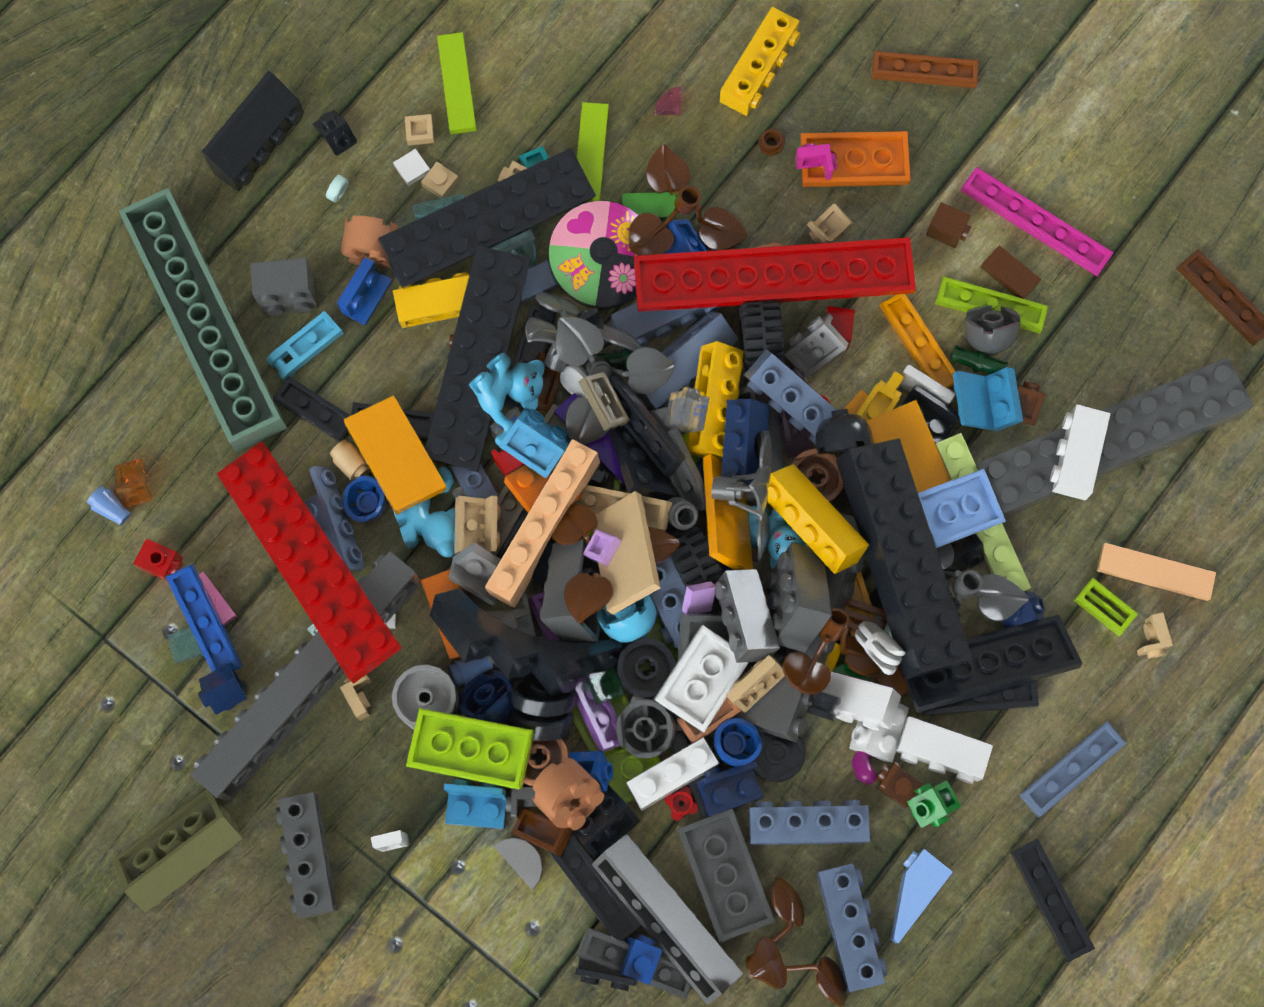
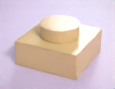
[405,114,434,146]
[421,162,459,200]

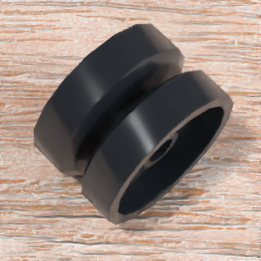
[510,677,576,741]

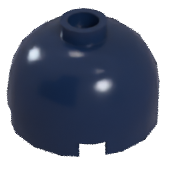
[459,670,515,724]

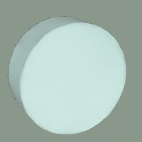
[326,175,349,203]

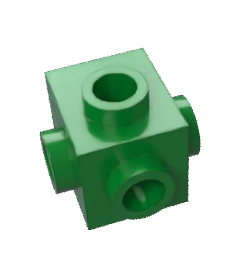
[907,780,962,828]

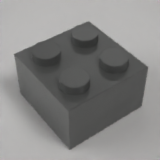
[250,257,318,316]

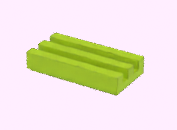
[1073,578,1138,636]

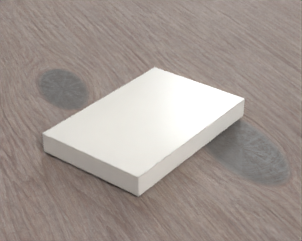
[654,625,749,732]

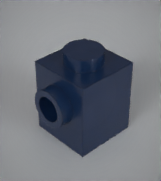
[198,663,247,715]

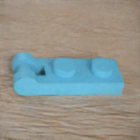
[266,311,343,381]

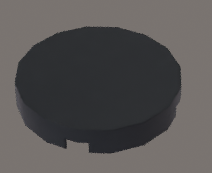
[750,731,805,783]

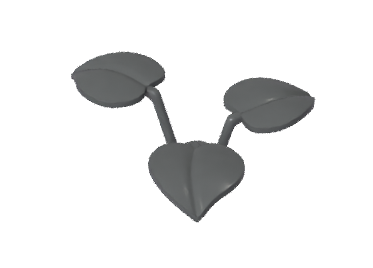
[525,292,641,372]
[555,316,674,444]
[711,431,773,562]
[936,543,1029,621]

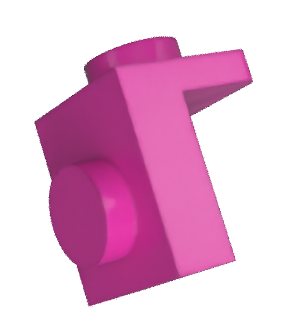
[795,144,837,180]

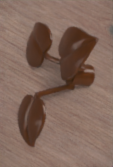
[629,144,748,256]
[551,504,680,624]
[769,608,882,694]
[746,877,846,1007]

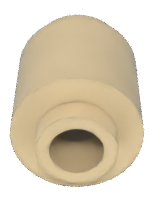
[330,440,371,481]

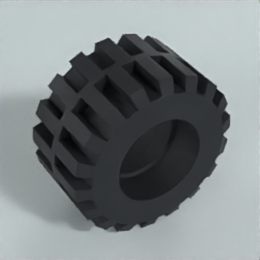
[739,300,784,371]
[670,524,723,588]

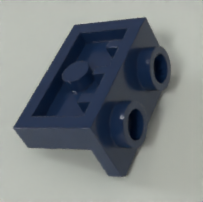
[696,761,764,817]

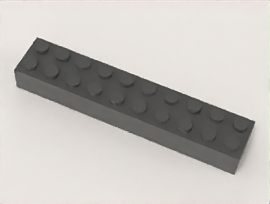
[976,357,1254,518]
[190,551,422,802]

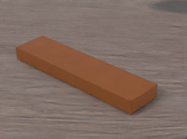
[871,51,979,88]

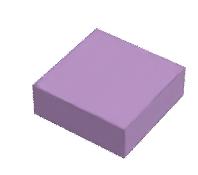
[583,529,621,566]
[682,581,715,613]

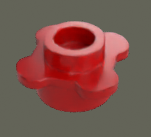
[664,787,698,821]

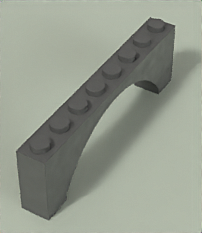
[730,513,865,742]

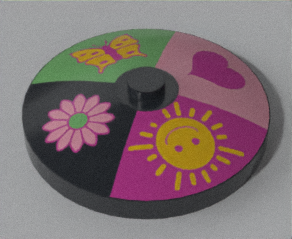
[548,201,639,309]

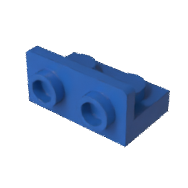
[337,257,392,325]

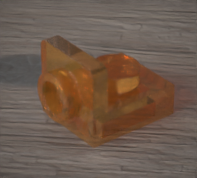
[114,459,152,507]

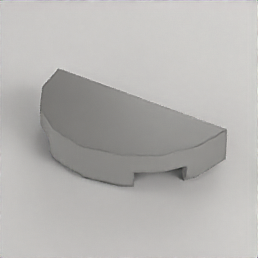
[493,838,542,890]

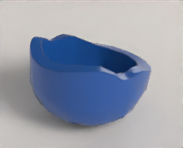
[343,476,388,522]
[714,718,762,766]

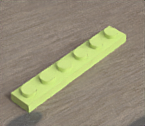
[936,433,1031,591]

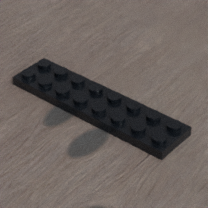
[378,148,596,289]
[425,245,531,472]

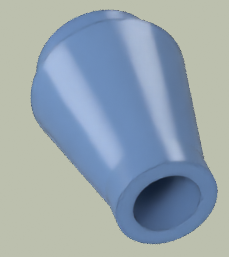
[87,486,131,526]
[448,656,493,687]

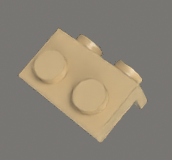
[454,495,501,554]

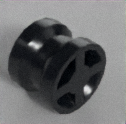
[806,692,841,721]

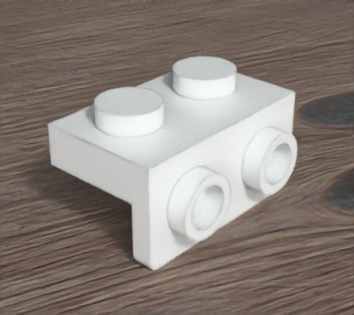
[849,703,909,763]

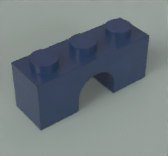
[721,399,770,486]

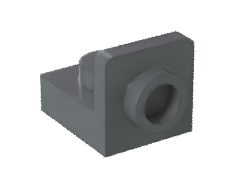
[506,787,537,819]

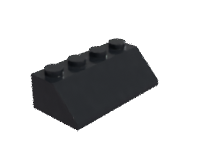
[201,71,304,192]

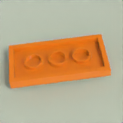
[800,131,911,187]

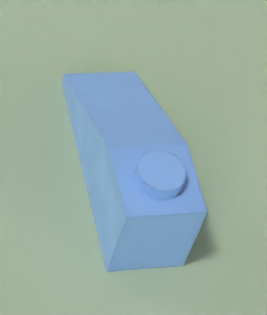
[890,849,952,943]

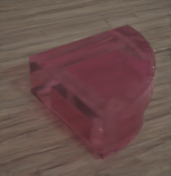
[654,87,681,115]

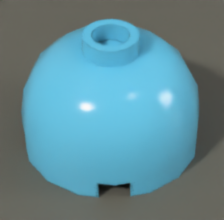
[597,595,656,642]

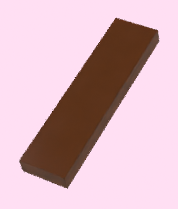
[1176,249,1264,346]

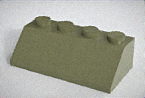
[113,789,243,913]

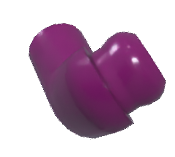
[852,751,877,785]

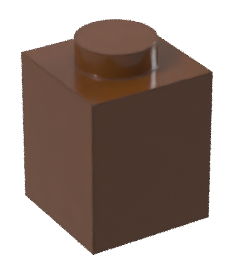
[926,202,971,248]

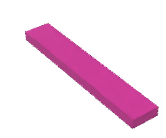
[961,167,1114,276]

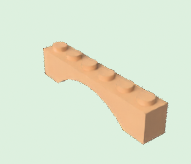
[485,439,600,608]

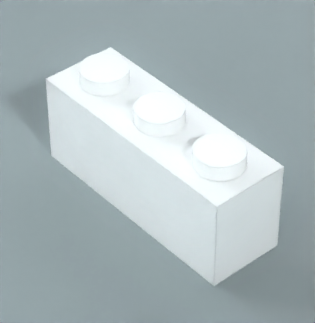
[1050,405,1110,500]
[822,672,901,730]
[896,716,993,784]
[627,737,719,811]

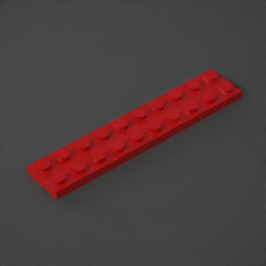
[634,237,916,312]
[216,441,402,684]

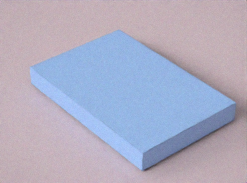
[918,469,1006,548]

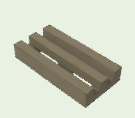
[579,372,630,431]

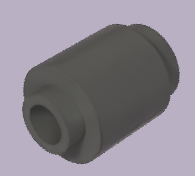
[668,497,698,530]

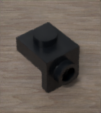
[313,110,357,156]

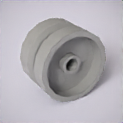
[392,664,460,730]

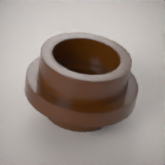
[758,129,785,156]

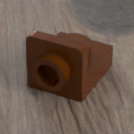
[1017,381,1046,426]
[876,762,923,808]

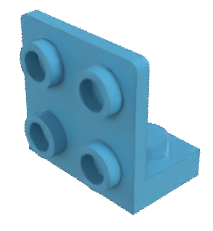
[953,367,1023,431]
[499,409,571,478]
[444,779,507,829]

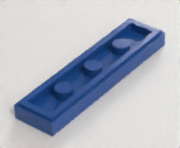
[166,564,244,672]

